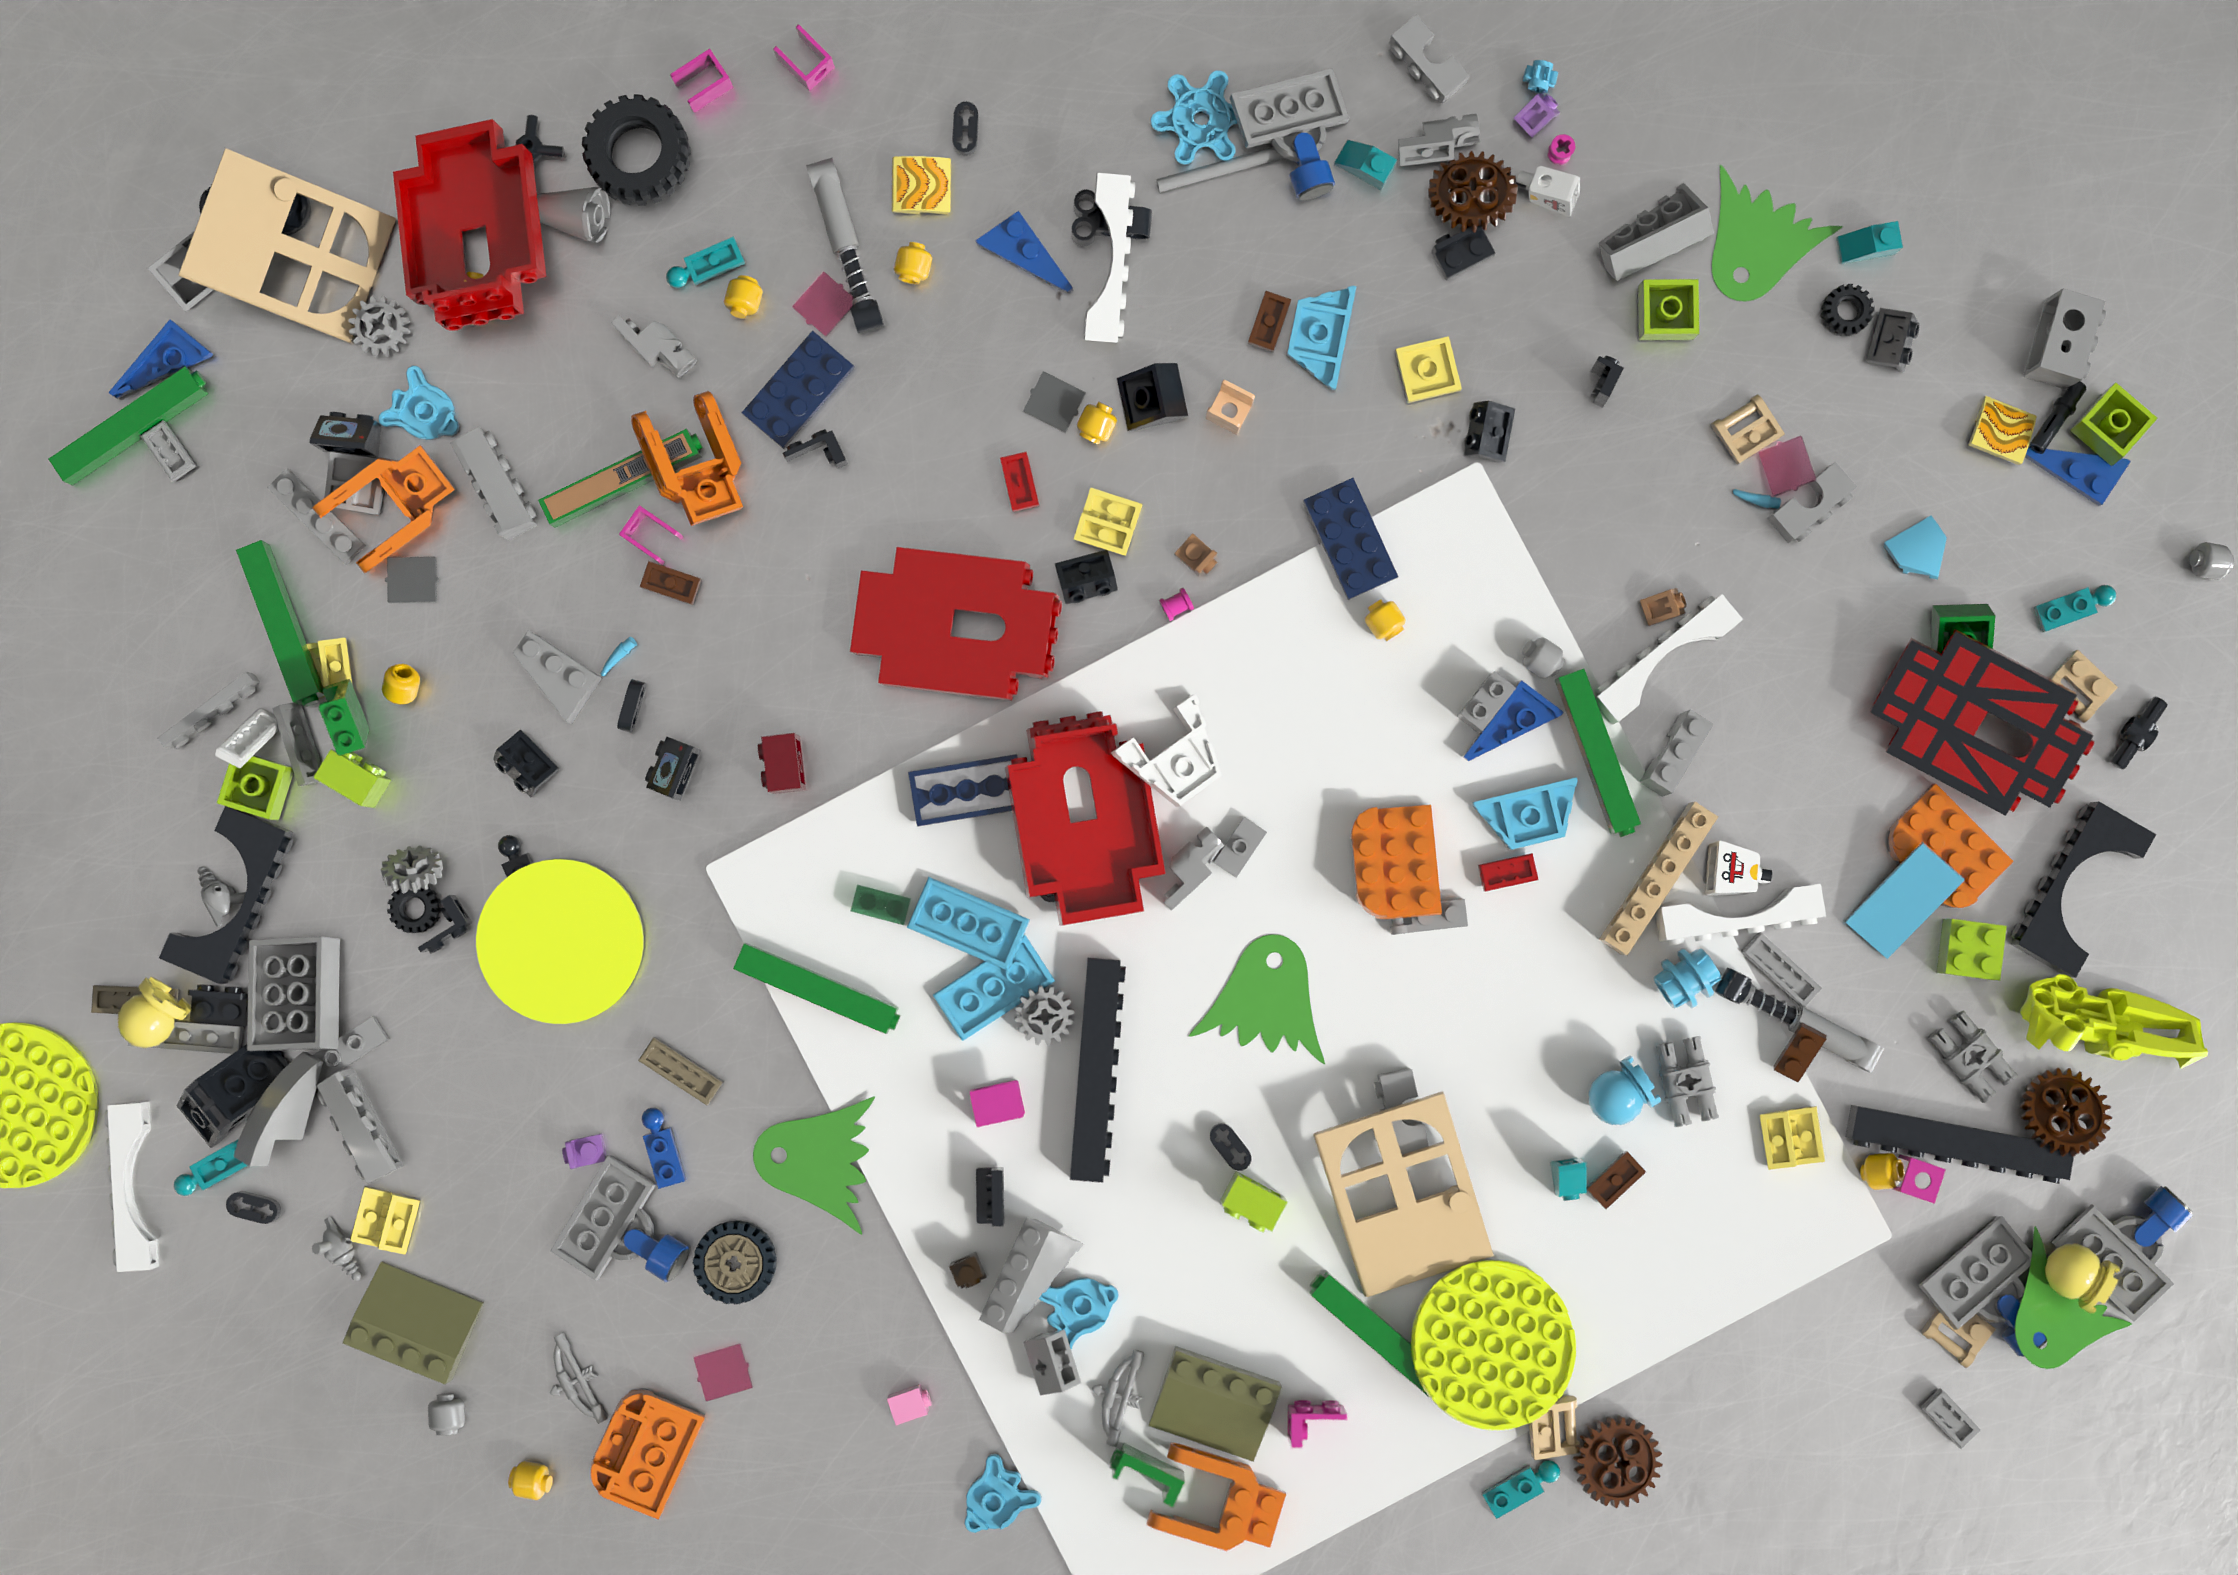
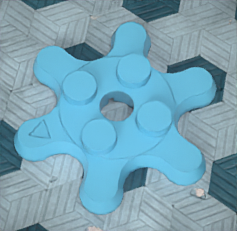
[1151,70,1238,165]

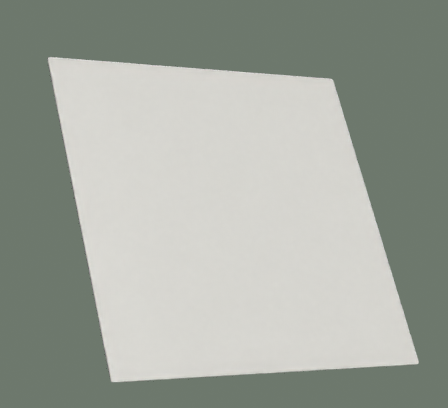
[706,462,1892,1575]

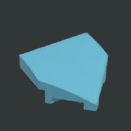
[1884,515,1947,579]

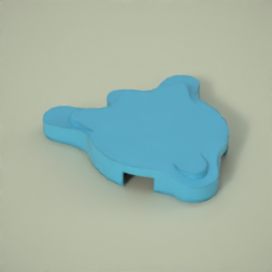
[378,366,460,440]
[1039,1278,1118,1349]
[965,1453,1042,1533]

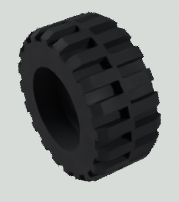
[582,94,691,206]

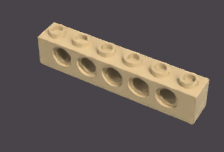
[1599,802,1718,955]

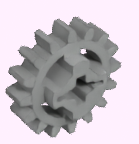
[348,296,410,357]
[381,846,443,893]
[1014,985,1075,1046]

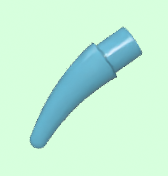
[1733,489,1781,509]
[600,637,637,676]

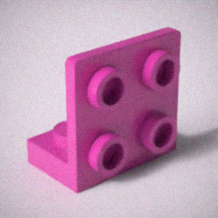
[1287,1400,1348,1448]

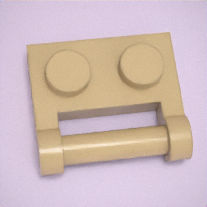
[1711,394,1785,465]
[2049,650,2118,723]
[1921,1309,1996,1368]
[1529,1395,1580,1460]

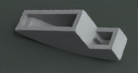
[234,1052,323,1166]

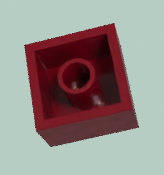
[758,733,806,794]

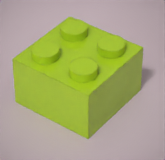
[1638,279,1699,340]
[2070,382,2158,466]
[313,749,391,808]
[217,755,294,820]
[1936,919,2007,981]
[1220,1171,1287,1233]

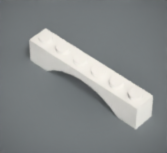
[1084,173,1135,343]
[1595,594,1743,725]
[1655,884,1826,945]
[104,1101,159,1272]

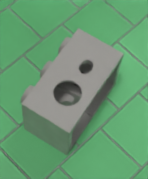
[148,231,213,312]
[2023,288,2106,389]

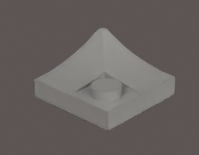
[324,451,384,515]

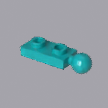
[666,236,746,288]
[2034,585,2116,632]
[174,1139,248,1196]
[1482,1460,1560,1519]

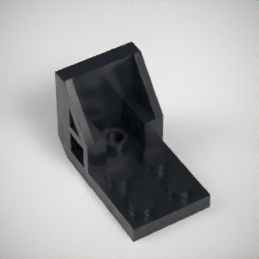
[176,1044,289,1148]

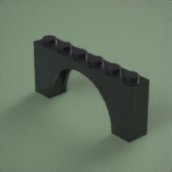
[2010,801,2157,978]
[159,806,293,984]

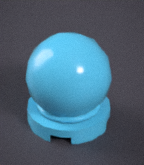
[1589,1056,1661,1125]

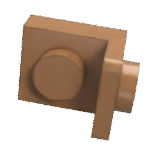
[1174,533,1218,576]
[1640,588,1687,626]

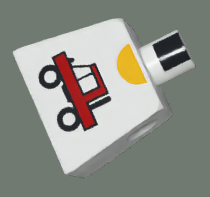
[1516,166,1580,217]
[1705,841,1772,896]

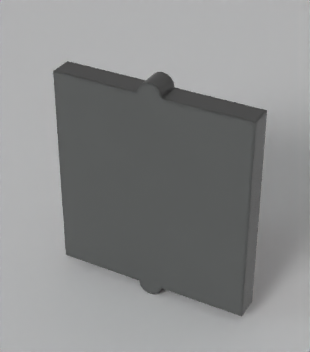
[1023,371,1086,433]
[385,557,439,603]

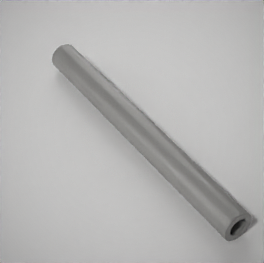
[1156,147,1284,192]

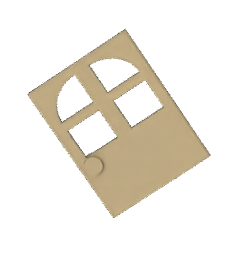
[178,148,396,343]
[1313,1091,1494,1297]

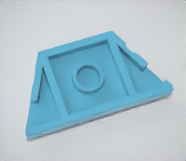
[1287,286,1357,390]
[1472,777,1578,850]

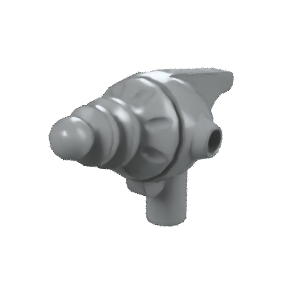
[197,866,246,927]
[312,1217,361,1281]

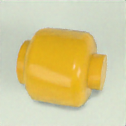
[894,242,932,285]
[724,275,763,319]
[1077,401,1117,444]
[1365,599,1406,642]
[381,664,420,705]
[1860,1153,1905,1190]
[508,1461,552,1500]

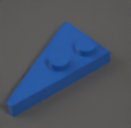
[976,211,1073,293]
[108,319,213,399]
[2025,447,2131,506]
[1463,680,1564,761]

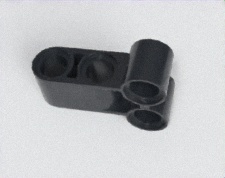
[1071,189,1152,247]

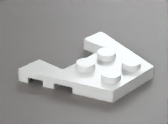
[1111,694,1222,807]

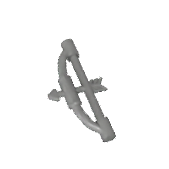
[550,1333,608,1424]
[1092,1350,1144,1447]

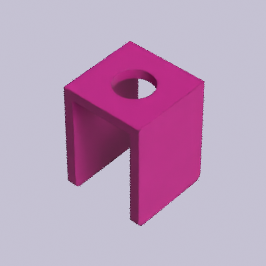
[773,24,835,92]
[670,49,734,113]
[619,505,683,565]
[969,1080,1025,1127]
[1893,1154,1946,1204]

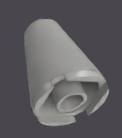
[537,187,610,243]

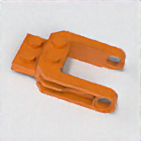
[631,391,743,526]
[312,445,455,574]
[1146,1443,1286,1551]

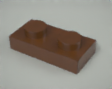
[1248,291,1292,352]
[640,561,702,605]
[1774,1022,1826,1083]
[1587,1151,1646,1209]

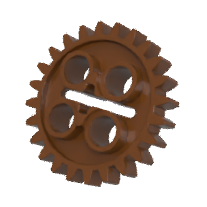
[1428,151,1518,232]
[2020,1068,2112,1157]
[1573,1415,1663,1508]

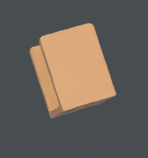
[1205,379,1255,435]

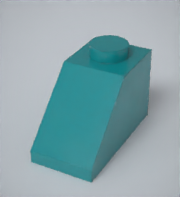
[1334,140,1397,191]
[1836,221,1903,264]
[1550,1158,1587,1201]

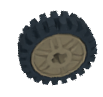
[693,1220,777,1305]

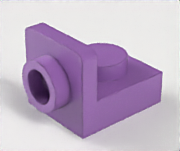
[1514,93,1560,137]
[562,1134,607,1169]

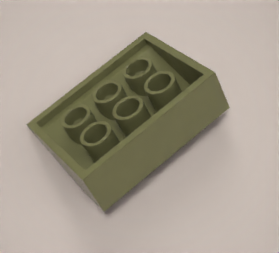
[342,1261,484,1385]
[1149,1346,1282,1462]

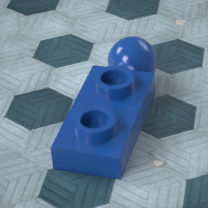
[641,1108,686,1189]

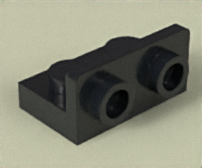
[1431,225,1496,280]
[1867,308,1920,372]
[1591,356,1624,407]
[1464,401,1515,462]
[1055,550,1118,604]
[493,729,559,797]
[188,984,248,1027]
[976,1167,1005,1226]

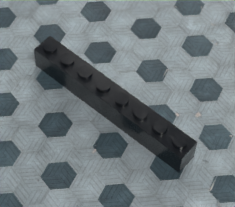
[1070,957,1126,1183]
[1845,1105,2074,1184]

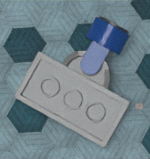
[1229,68,1349,200]
[550,1156,689,1282]
[2052,1186,2192,1322]
[1918,1216,2047,1357]

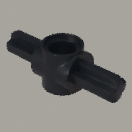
[2111,696,2168,770]

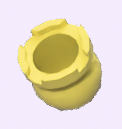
[118,977,191,1048]
[2045,1244,2120,1314]

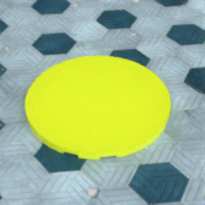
[476,859,644,1024]
[0,1022,99,1188]
[1411,1260,1576,1430]

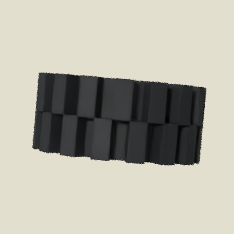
[1821,284,1875,337]
[387,887,441,933]

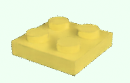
[1395,336,1462,403]

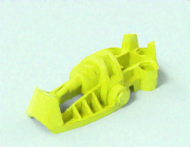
[2020,974,2208,1068]

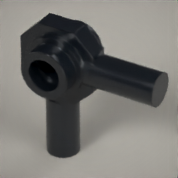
[516,115,564,163]

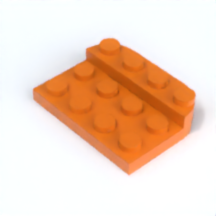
[1888,783,2014,908]
[1351,805,1442,919]
[591,1390,705,1520]

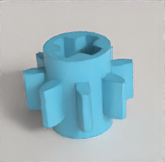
[1523,60,1558,93]

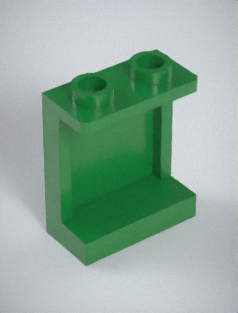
[318,679,370,756]
[1109,1443,1185,1507]

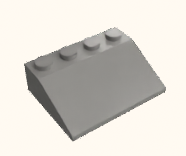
[247,936,340,1051]

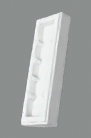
[215,708,279,768]

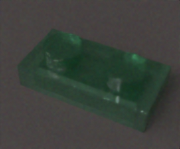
[850,885,911,925]

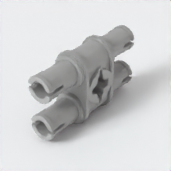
[1929,1010,2017,1103]
[1656,1036,1719,1127]

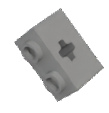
[1457,671,1516,733]
[1024,1329,1081,1395]

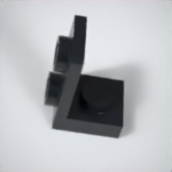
[782,429,848,468]
[418,895,473,954]

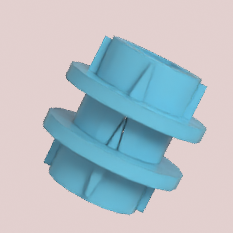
[1654,948,1721,1008]

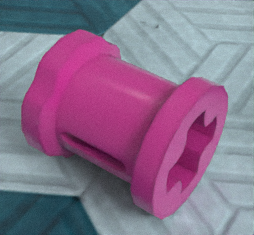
[1547,134,1575,165]
[1159,588,1194,621]

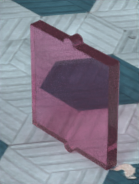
[792,272,853,337]
[1758,436,1817,497]
[694,1343,753,1402]

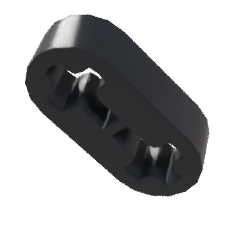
[952,101,979,156]
[617,679,646,733]
[1210,1123,1252,1171]
[226,1191,281,1224]

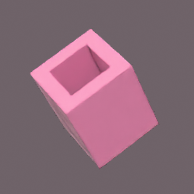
[887,1384,932,1425]

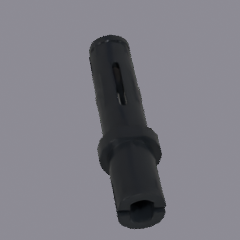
[2029,381,2087,454]

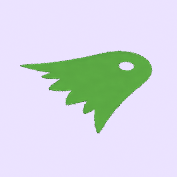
[1712,165,1843,301]
[1189,934,1325,1064]
[753,1096,875,1235]
[2015,1226,2132,1369]

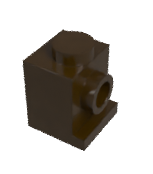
[949,1252,987,1289]

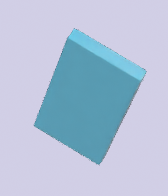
[1845,842,1965,959]
[907,877,1030,971]
[933,935,1055,1041]

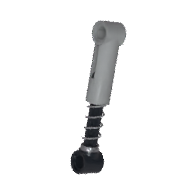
[806,158,884,333]
[1715,967,1884,1073]

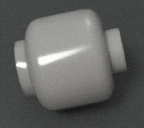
[2189,542,2234,580]
[1522,637,1565,678]
[428,1393,465,1436]

